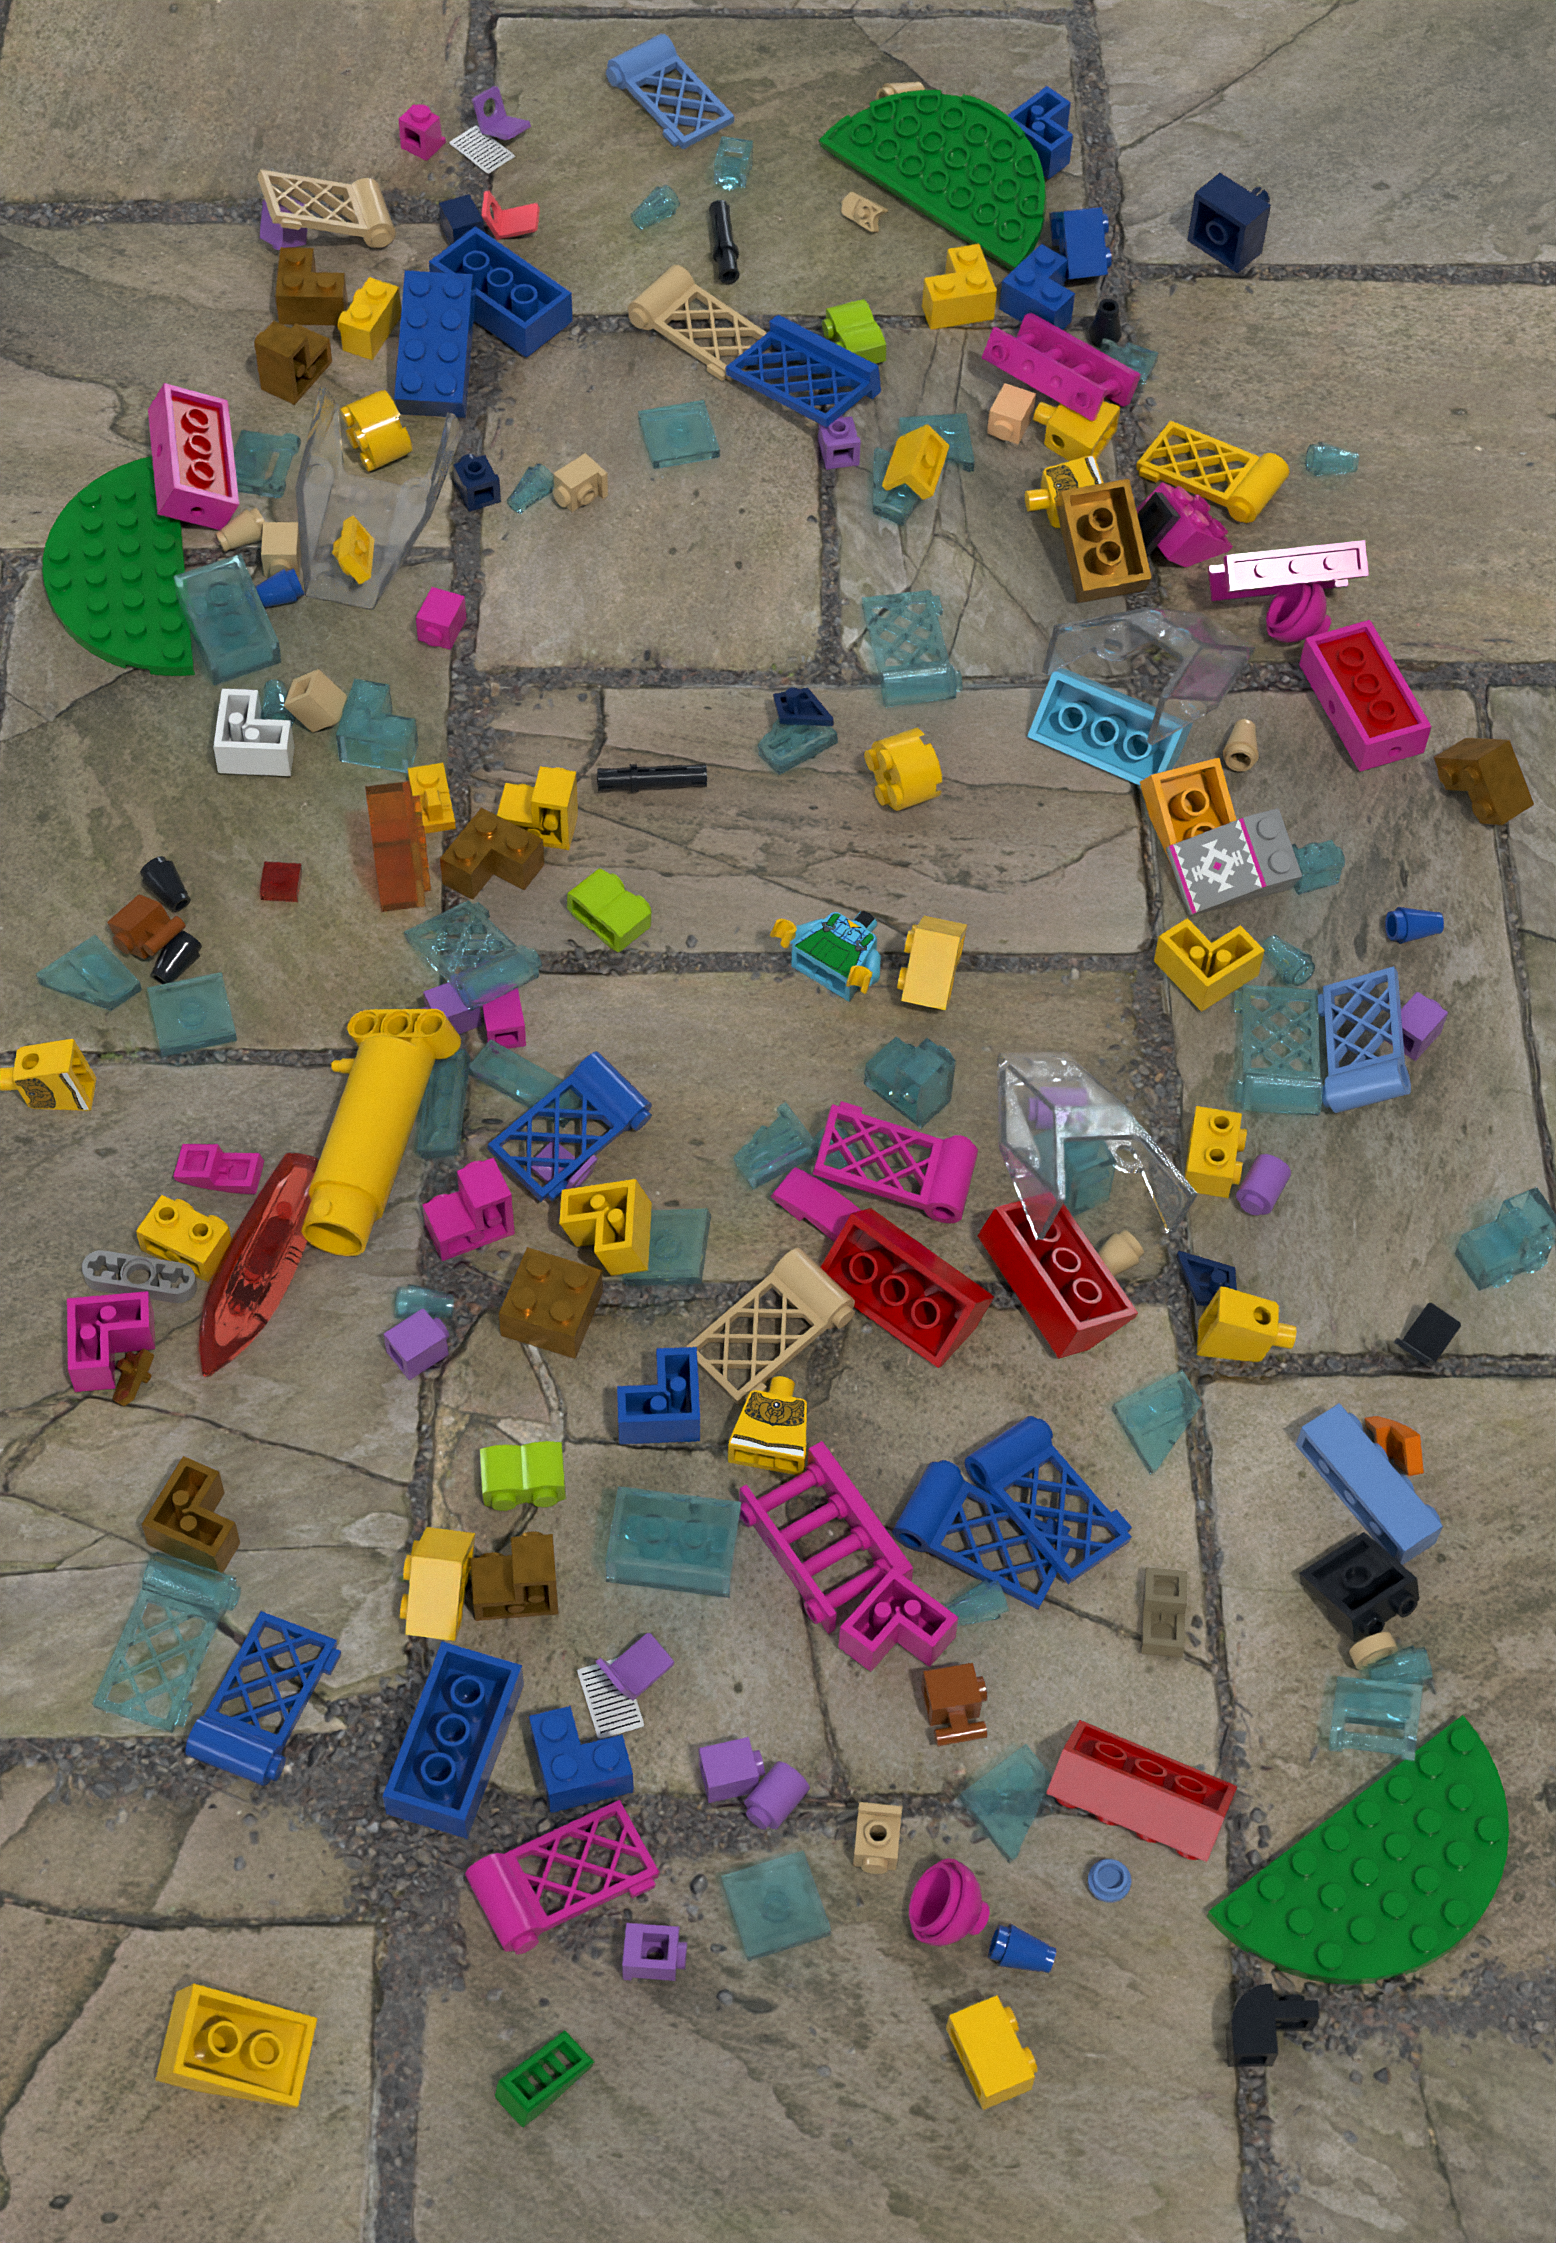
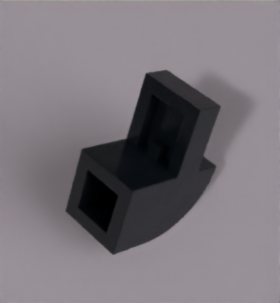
[1226,1983,1320,2067]

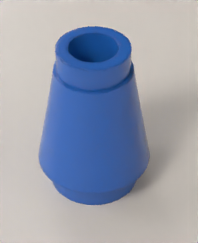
[250,568,305,609]
[1385,907,1444,944]
[988,1924,1056,1973]

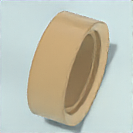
[1349,1632,1398,1670]

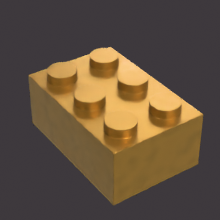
[1055,479,1152,603]

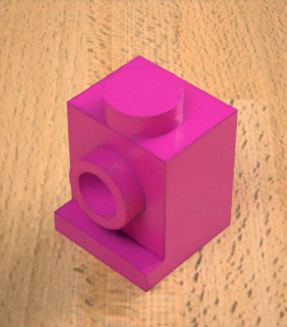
[398,104,446,161]

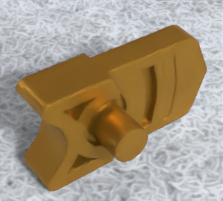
[112,1348,154,1406]

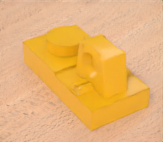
[332,515,375,584]
[407,763,456,834]

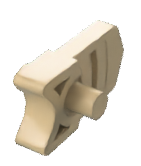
[841,192,888,233]

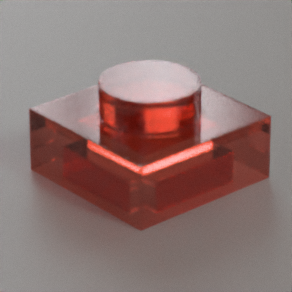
[259,861,302,902]

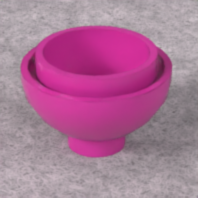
[1266,583,1331,643]
[909,1858,990,1947]

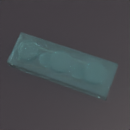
[469,1039,581,1128]
[417,1049,471,1159]

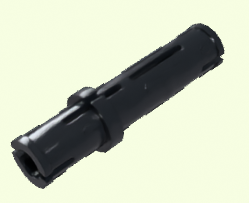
[709,200,740,284]
[597,763,707,793]

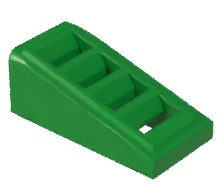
[495,2030,594,2128]

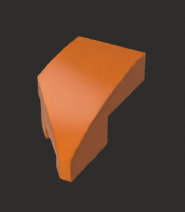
[1365,1416,1424,1476]

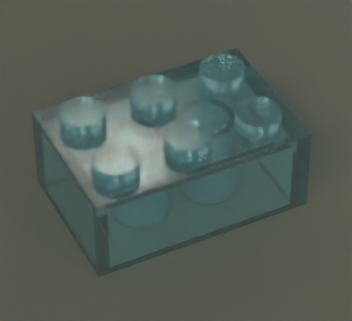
[173,554,281,685]
[605,1486,741,1598]

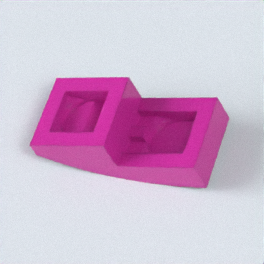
[173,1144,265,1194]
[770,1167,861,1242]

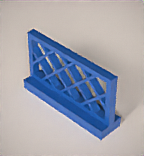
[725,315,881,428]

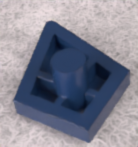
[773,687,834,726]
[1176,1251,1237,1306]

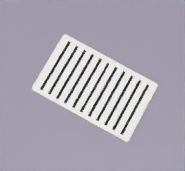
[449,125,515,174]
[577,1658,644,1739]

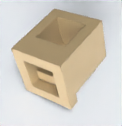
[553,453,608,512]
[853,1802,902,1874]

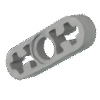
[82,1250,197,1303]

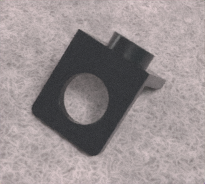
[1394,1303,1461,1368]

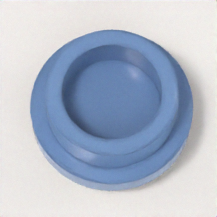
[1088,1859,1131,1903]

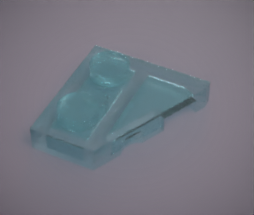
[898,413,975,472]
[872,447,921,526]
[758,718,838,775]
[36,935,142,1011]
[733,1102,819,1190]
[1111,1370,1203,1475]
[958,1744,1052,1864]

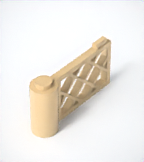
[257,169,396,248]
[628,265,767,382]
[686,1248,855,1406]

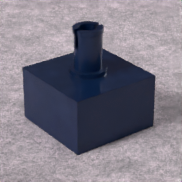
[1187,172,1271,274]

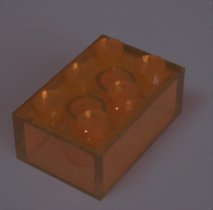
[365,781,431,912]

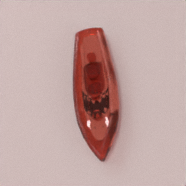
[199,1152,320,1378]

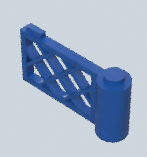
[487,1051,652,1202]
[964,1416,1132,1585]
[892,1460,1073,1610]
[185,1611,341,1786]

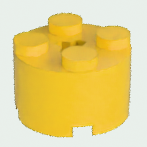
[339,389,413,472]
[864,728,942,811]

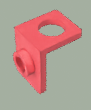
[482,191,540,240]

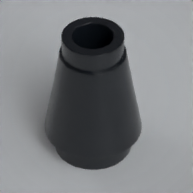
[1089,299,1122,349]
[140,856,191,912]
[151,930,202,987]

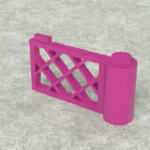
[812,1101,978,1223]
[465,1800,660,1955]

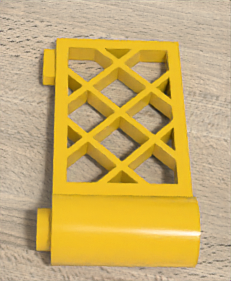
[1136,420,1290,523]

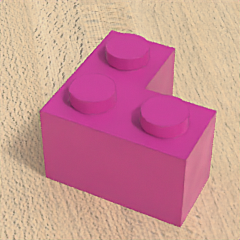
[422,1157,515,1261]
[67,1291,155,1392]
[838,1568,959,1672]

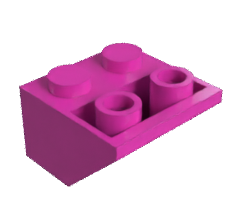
[1136,482,1233,567]

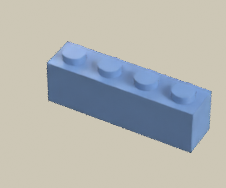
[1296,1403,1443,1565]

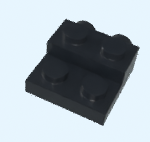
[1299,1532,1420,1642]

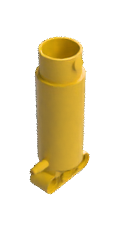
[301,1009,461,1256]

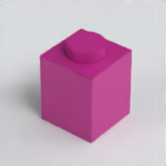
[416,587,467,650]
[480,988,526,1052]

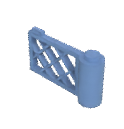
[606,33,734,149]
[1317,966,1411,1113]

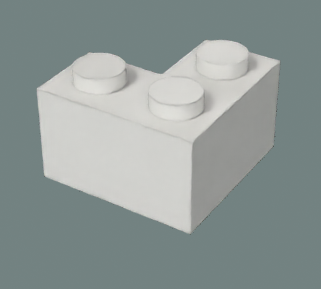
[213,689,295,776]

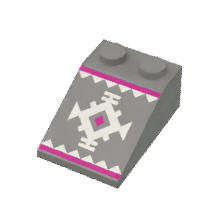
[1166,808,1302,917]

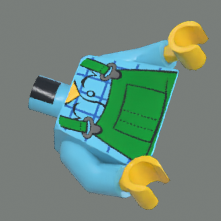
[769,911,881,1002]

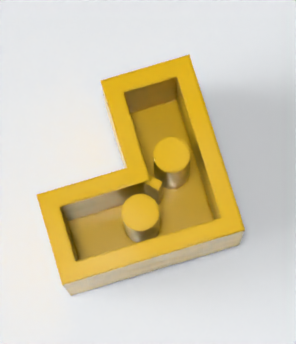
[922,244,997,330]
[497,766,578,850]
[897,916,967,1010]
[1154,918,1265,1012]
[559,1179,652,1276]
[400,1527,476,1641]

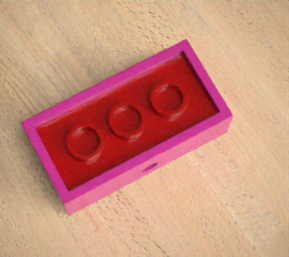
[148,383,239,530]
[1299,620,1432,772]

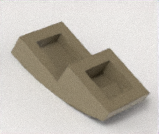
[1141,1567,1187,1658]

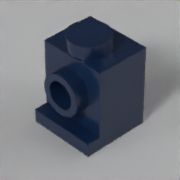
[453,454,501,512]

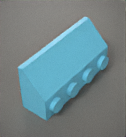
[1027,668,1193,785]

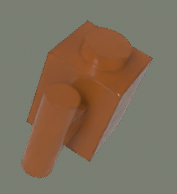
[107,894,186,959]
[921,1663,988,1747]

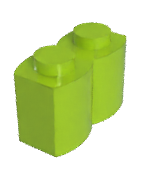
[822,299,886,364]
[567,868,652,953]
[480,1441,566,1511]

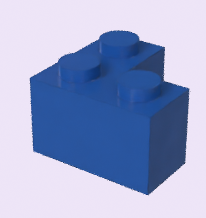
[1008,86,1073,179]
[1049,207,1112,279]
[999,244,1075,330]
[617,1347,700,1444]
[529,1706,634,1813]

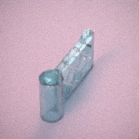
[862,590,962,707]
[404,900,542,1011]
[1234,985,1323,1116]
[92,1552,241,1734]

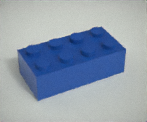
[429,226,573,357]
[394,270,476,418]
[383,1641,524,1839]

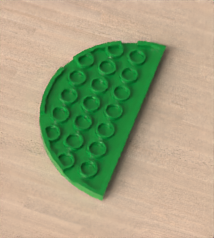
[819,90,1047,271]
[42,456,195,676]
[1206,1715,1509,1985]

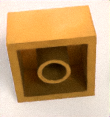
[499,1247,603,1359]

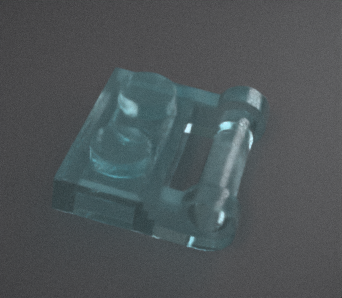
[234,430,301,498]
[1329,1676,1423,1761]

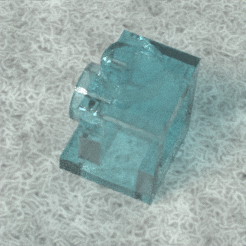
[714,136,753,190]
[1291,840,1345,895]

